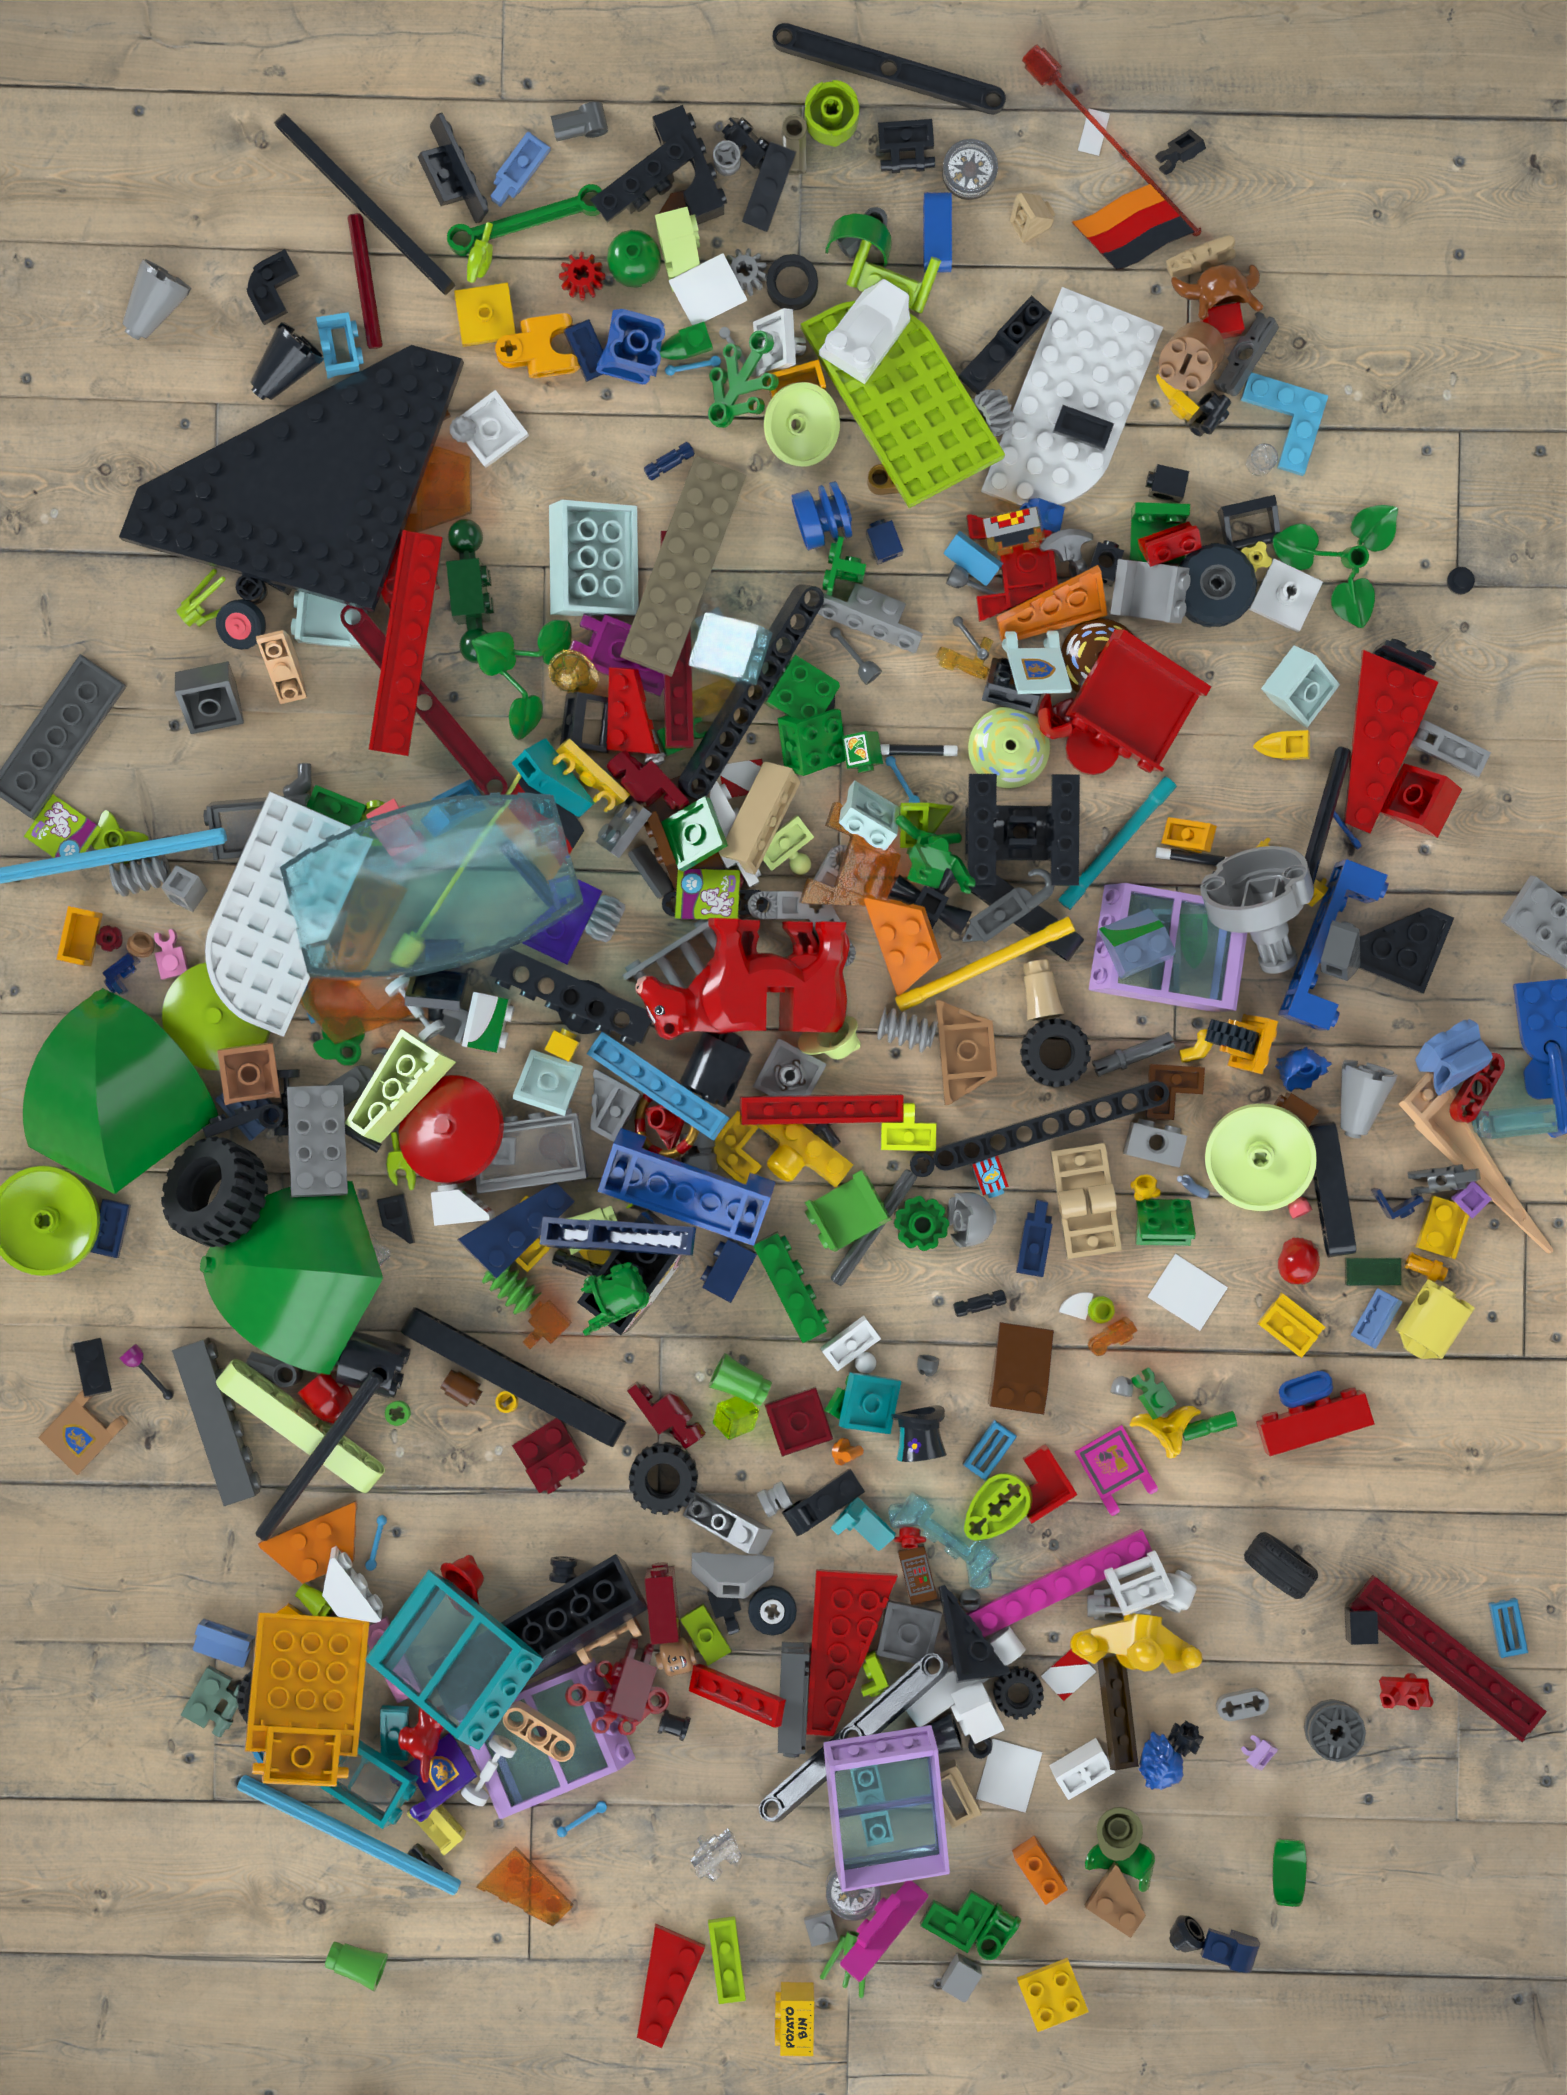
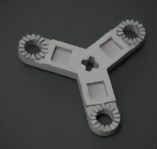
[748,845,856,967]

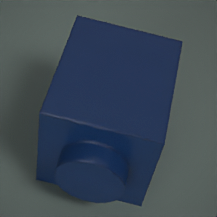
[866,519,904,565]

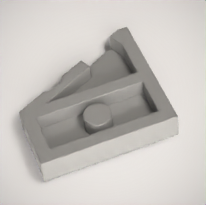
[591,1069,642,1142]

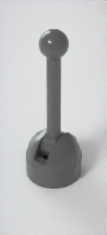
[946,564,998,595]
[830,627,882,685]

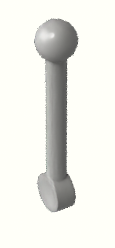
[719,327,756,376]

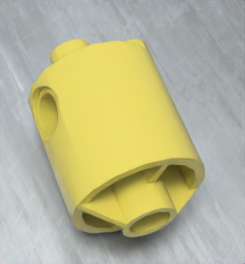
[1395,1279,1475,1359]

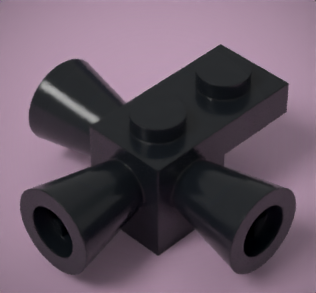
[887,868,972,935]

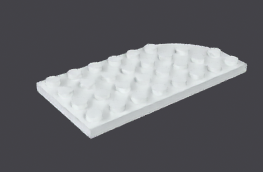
[981,287,1163,507]
[205,791,372,1037]

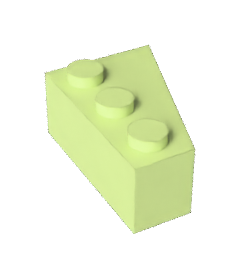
[655,207,700,292]

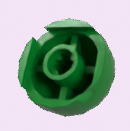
[607,229,661,288]

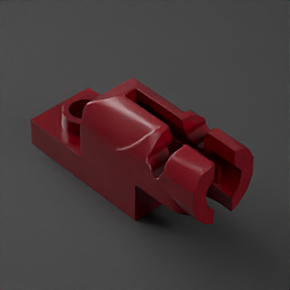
[607,750,690,810]
[627,1381,706,1449]

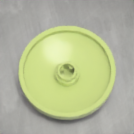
[1205,1104,1316,1211]

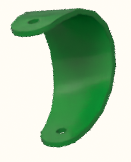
[825,213,892,268]
[1272,1838,1307,1907]
[1085,1843,1155,1892]

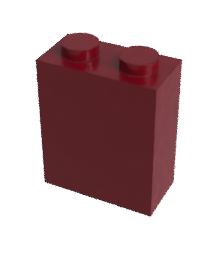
[645,1562,681,1645]

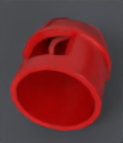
[298,1370,352,1424]

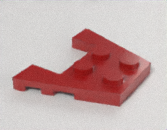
[966,514,1058,622]

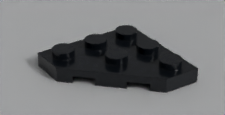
[1359,908,1454,994]

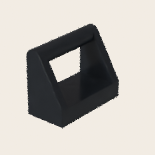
[1217,495,1280,551]
[560,692,609,753]

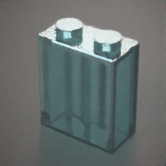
[688,612,773,685]
[1472,1103,1558,1139]

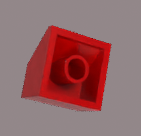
[1380,763,1462,838]

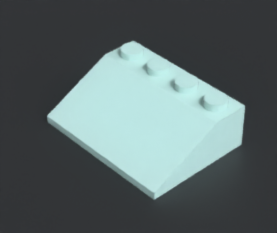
[549,500,639,616]

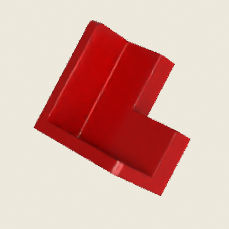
[1017,1444,1078,1524]

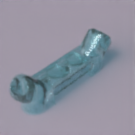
[888,1492,999,1589]

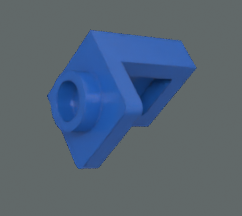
[1020,498,1065,534]

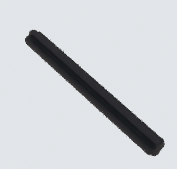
[1305,746,1351,886]

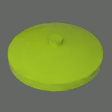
[162,962,271,1070]
[0,1166,100,1276]

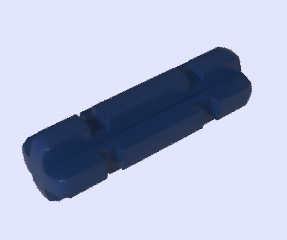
[644,442,695,480]

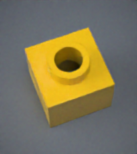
[544,1028,580,1062]

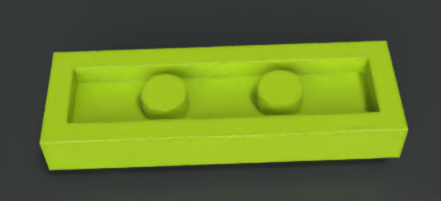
[708,1916,746,2004]

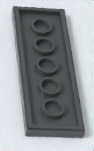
[0,654,127,820]

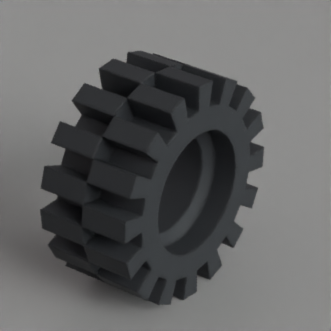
[993,1666,1044,1720]

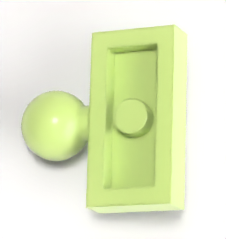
[763,815,814,875]

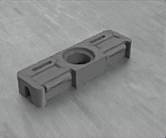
[1214,312,1279,396]

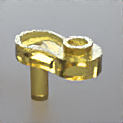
[936,637,994,680]

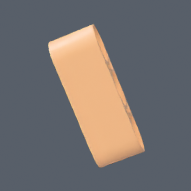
[503,1701,576,1762]

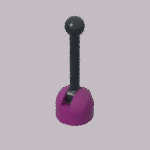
[119,1343,174,1400]

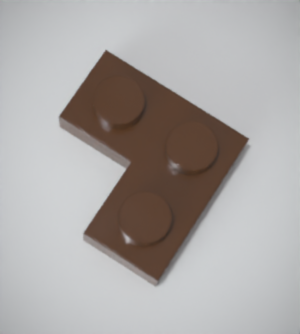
[1146,1064,1205,1120]

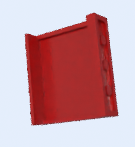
[1065,629,1212,773]

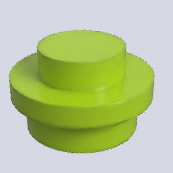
[1088,1296,1115,1324]

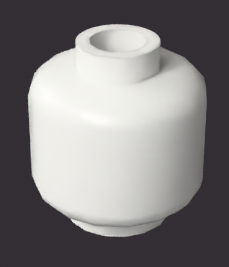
[1159,1570,1197,1613]

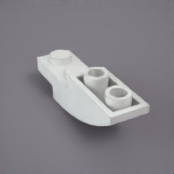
[710,781,761,888]

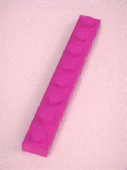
[966,1529,1152,1637]

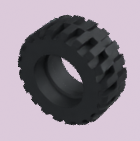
[161,1136,268,1247]

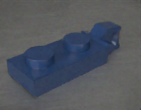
[1016,1199,1053,1277]

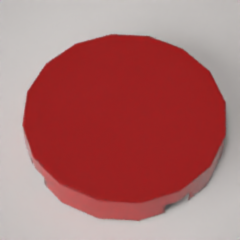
[1065,729,1119,775]

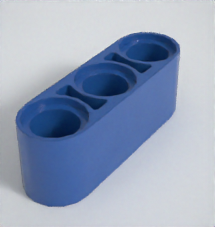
[923,192,952,273]

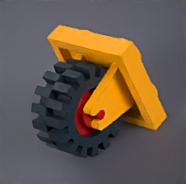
[1205,1014,1278,1074]

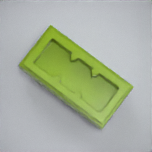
[680,1603,732,1666]

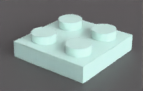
[513,1049,583,1116]

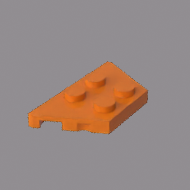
[864,895,942,996]
[258,1501,358,1584]

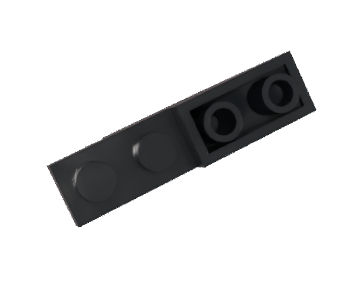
[958,295,1052,395]

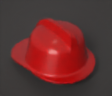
[440,1555,484,1617]

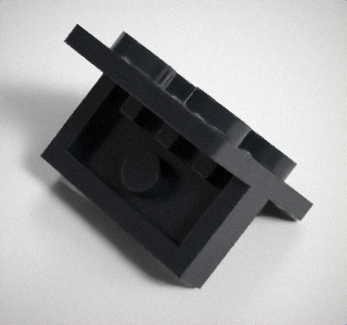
[982,658,1041,714]

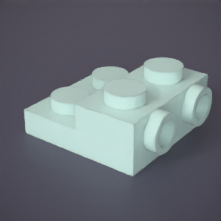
[839,780,900,850]

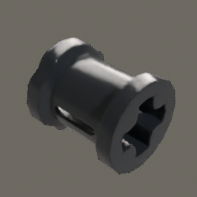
[657,1709,691,1741]

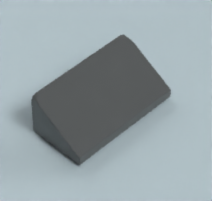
[628,845,674,899]

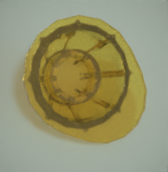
[548,650,600,694]

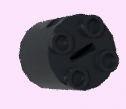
[680,1032,753,1108]
[335,1330,411,1398]

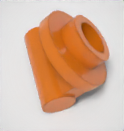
[832,1438,864,1466]

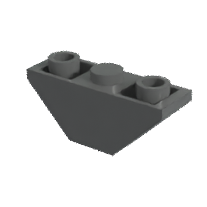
[1321,920,1360,981]

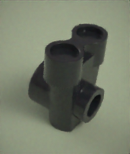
[1190,391,1231,437]

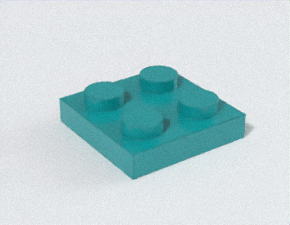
[838,1372,902,1434]

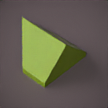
[899,803,953,848]

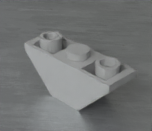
[691,1552,774,1599]

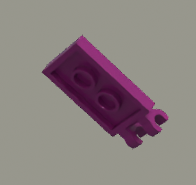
[570,614,664,697]

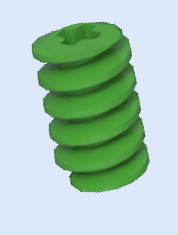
[482,1264,542,1315]

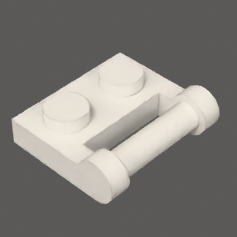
[1104,1550,1175,1616]

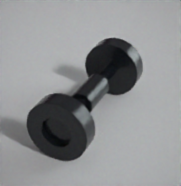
[274,1069,300,1136]

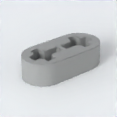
[1216,1688,1269,1721]

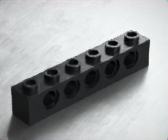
[490,946,652,1046]

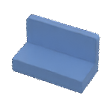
[193,1619,255,1668]

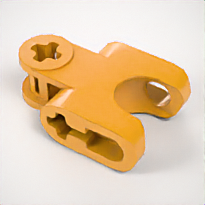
[495,313,580,378]

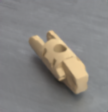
[1166,235,1236,278]

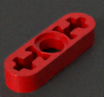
[1449,1053,1505,1123]

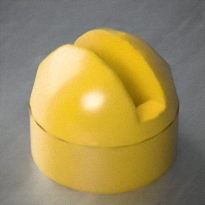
[495,1391,519,1413]

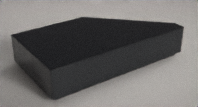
[377,1193,415,1244]

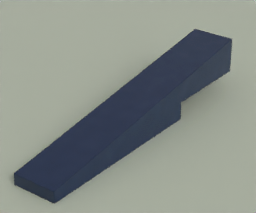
[540,1217,696,1256]

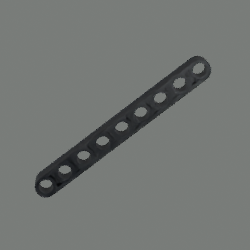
[678,584,824,799]
[933,1080,1169,1171]
[400,1307,627,1447]

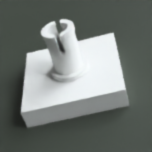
[753,308,806,377]
[1249,559,1323,632]

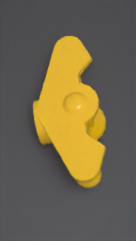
[1070,1613,1203,1674]

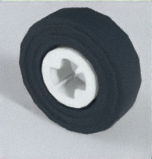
[748,1585,797,1636]

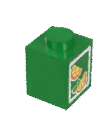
[842,731,883,773]

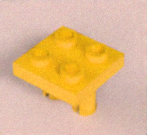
[1017,1957,1089,2032]

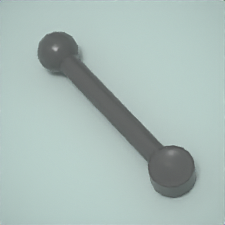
[953,616,989,660]

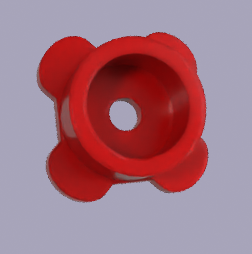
[894,1527,926,1549]

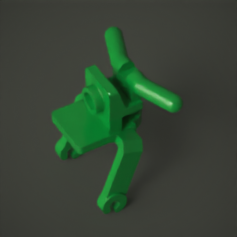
[896,815,975,894]

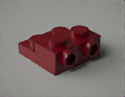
[512,1418,587,1494]

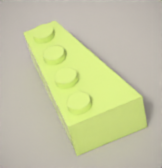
[345,1029,456,1143]

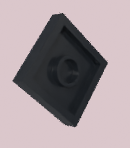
[405,968,468,1022]

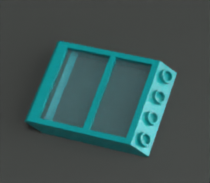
[365,1569,543,1750]

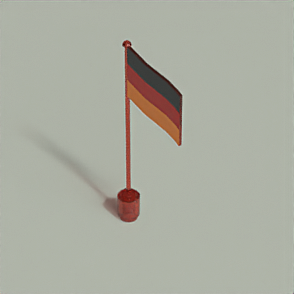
[1022,44,1202,270]

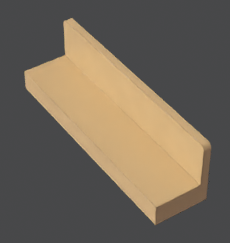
[719,762,801,875]

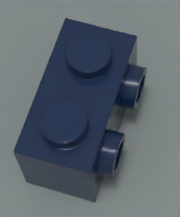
[700,1237,757,1303]

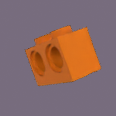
[1012,1835,1068,1905]

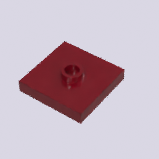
[764,1387,834,1457]

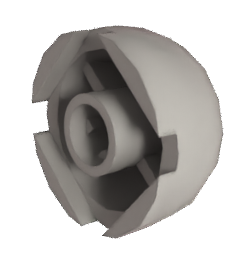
[947,1192,996,1248]

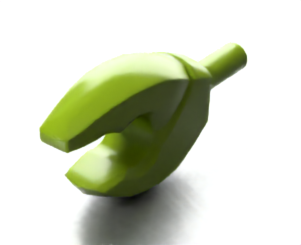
[467,222,493,283]
[386,1131,416,1190]

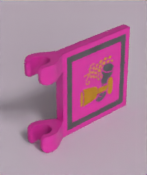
[1074,1425,1158,1516]

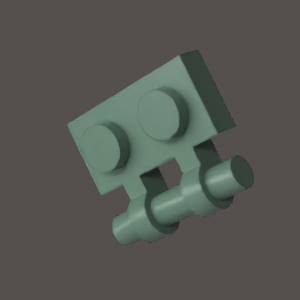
[181,1665,239,1737]

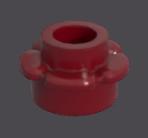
[96,925,123,952]

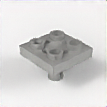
[753,1039,827,1096]

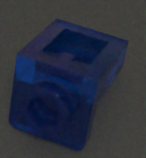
[102,953,141,995]

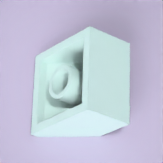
[1261,645,1340,728]

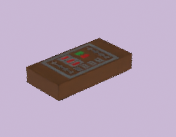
[898,1544,938,1605]

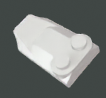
[819,279,910,384]

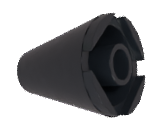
[250,322,324,400]

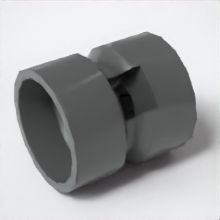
[679,1132,718,1171]

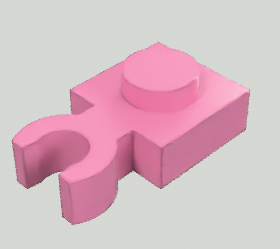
[154,929,189,980]

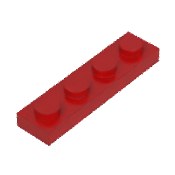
[689,1663,786,1728]

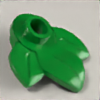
[313,1016,365,1066]

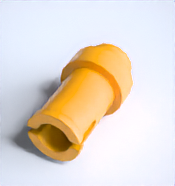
[1404,1252,1448,1282]

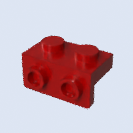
[1138,521,1202,567]

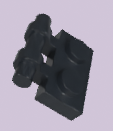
[878,119,935,174]

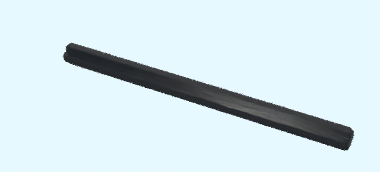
[255,1372,383,1541]

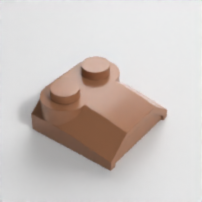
[217,1043,281,1105]

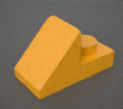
[1161,817,1217,853]

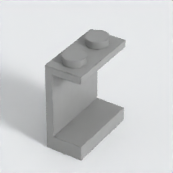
[1110,559,1190,623]

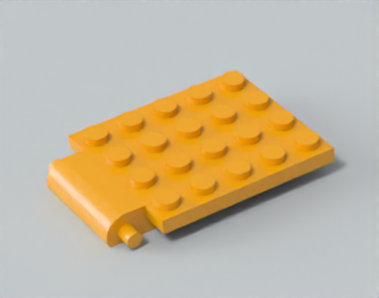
[245,1612,369,1787]

